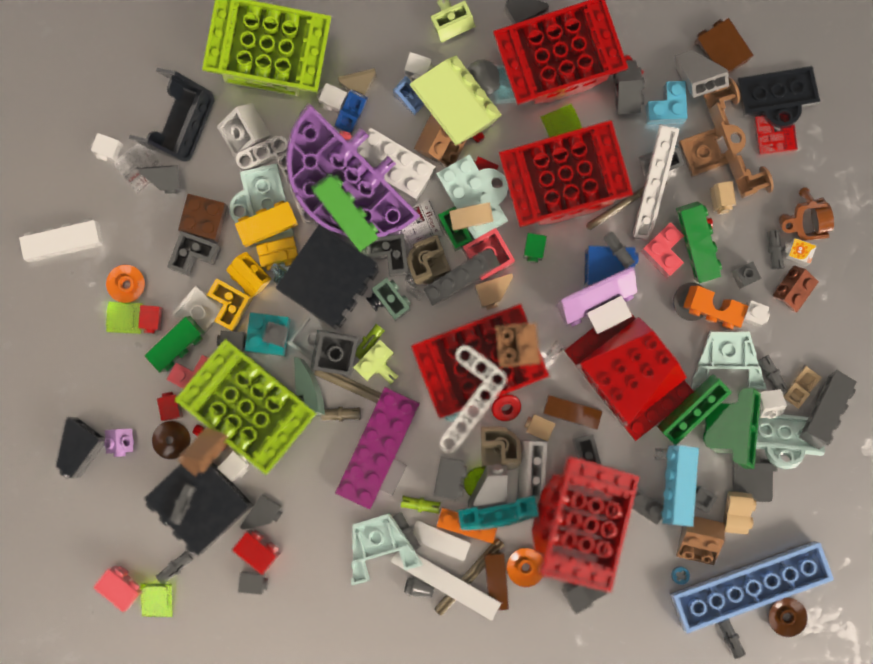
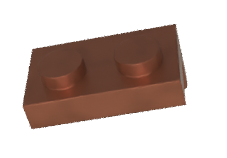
[773,266,819,312]

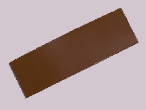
[543,395,603,430]
[484,552,509,611]

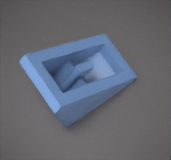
[393,76,425,115]

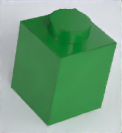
[523,233,547,263]

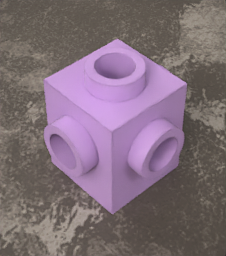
[104,429,134,457]

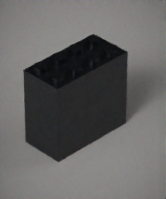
[275,224,379,330]
[144,461,254,556]

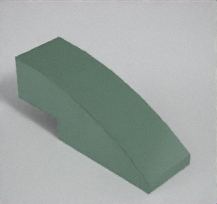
[294,357,325,416]

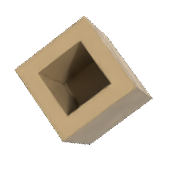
[524,414,555,442]

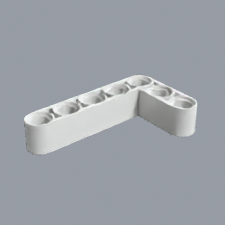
[235,135,317,225]
[440,346,506,452]

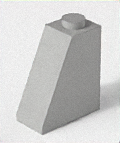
[675,50,729,98]
[468,464,508,510]

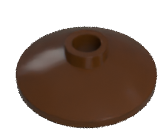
[152,421,191,459]
[768,598,808,637]

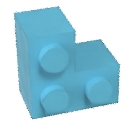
[645,81,688,125]

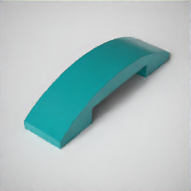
[458,496,539,530]

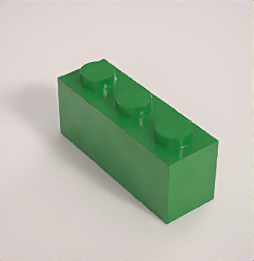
[144,316,206,373]

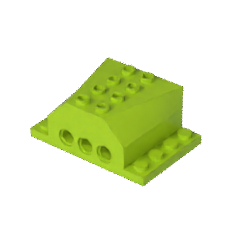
[202,0,331,97]
[175,339,317,475]

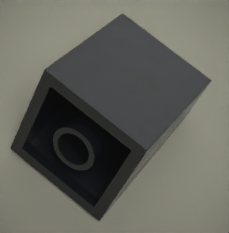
[56,417,105,479]

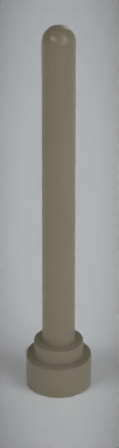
[586,181,667,230]

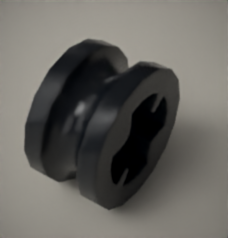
[366,293,383,311]

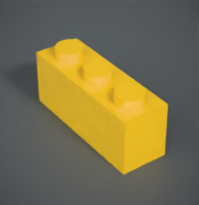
[235,201,299,247]

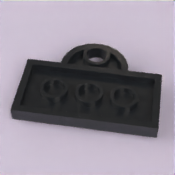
[737,66,820,128]

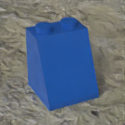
[584,246,639,289]

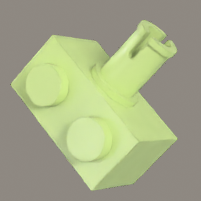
[430,0,476,42]
[353,340,399,385]

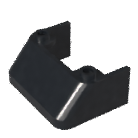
[129,68,214,162]

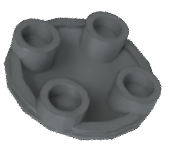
[467,60,500,96]

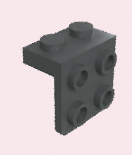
[733,459,777,502]

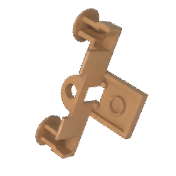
[679,78,774,199]

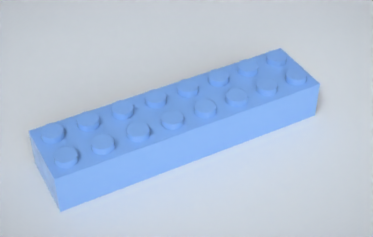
[670,541,834,633]

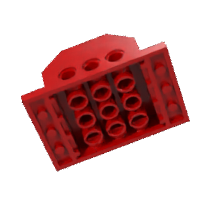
[493,0,628,105]
[499,120,633,227]
[411,303,550,419]
[564,313,694,441]
[531,457,640,593]

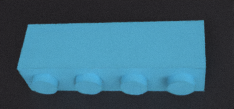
[662,445,699,526]

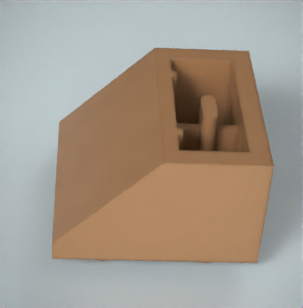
[414,115,467,167]
[496,323,540,367]
[177,427,228,476]
[676,516,725,565]

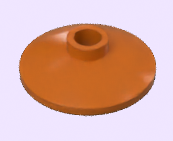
[106,265,145,303]
[507,548,544,587]

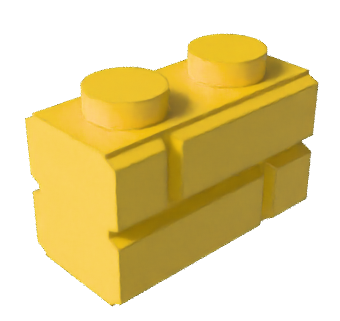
[256,236,299,271]
[226,251,272,298]

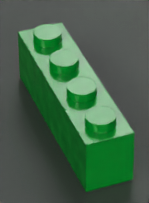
[676,201,722,284]
[657,374,732,445]

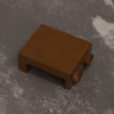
[694,18,754,74]

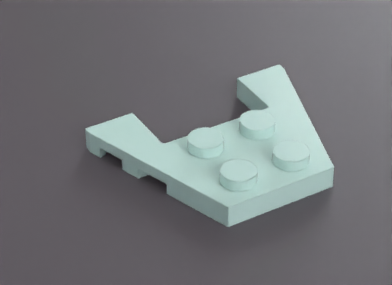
[690,331,766,389]
[351,514,423,586]

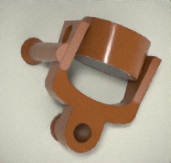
[779,187,834,241]

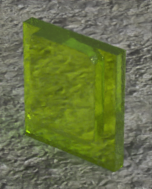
[540,103,582,138]
[106,302,143,334]
[140,583,173,617]

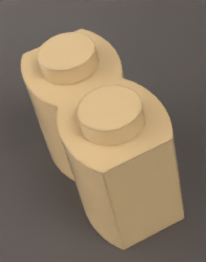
[710,181,736,214]
[723,491,756,535]

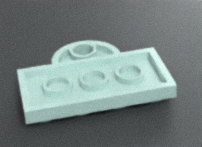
[436,154,508,240]
[229,163,295,245]
[756,414,825,469]

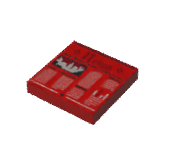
[754,114,798,155]

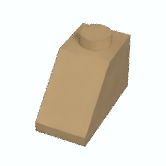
[475,273,513,310]

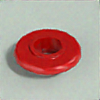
[491,394,521,421]

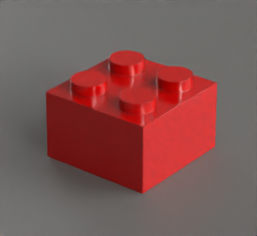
[231,529,281,575]

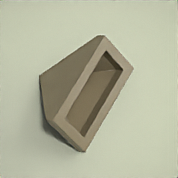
[338,68,376,96]

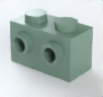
[372,278,411,321]

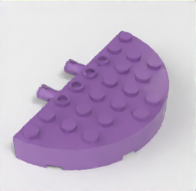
[286,103,420,237]

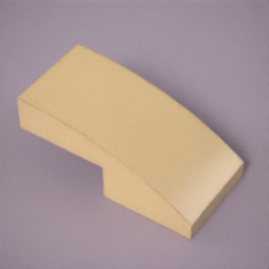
[449,203,494,230]
[784,365,822,409]

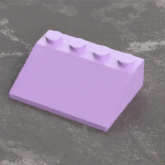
[556,267,637,327]

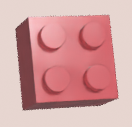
[462,228,515,282]

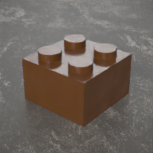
[178,194,228,243]

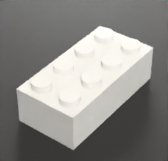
[357,127,436,202]

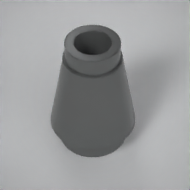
[404,577,434,598]

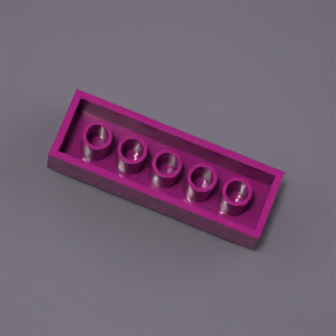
[335,387,420,510]

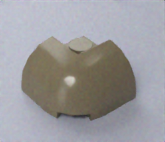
[407,235,451,285]
[481,427,521,471]

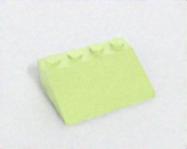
[409,55,502,145]

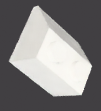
[217,103,271,158]

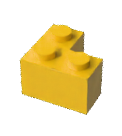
[207,278,252,331]

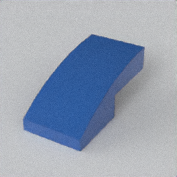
[334,89,368,134]

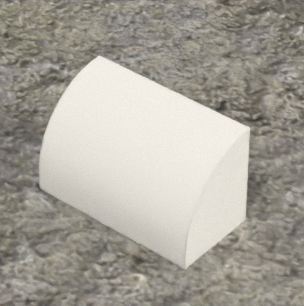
[587,295,632,334]

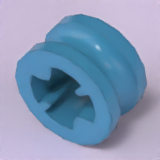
[671,567,690,585]

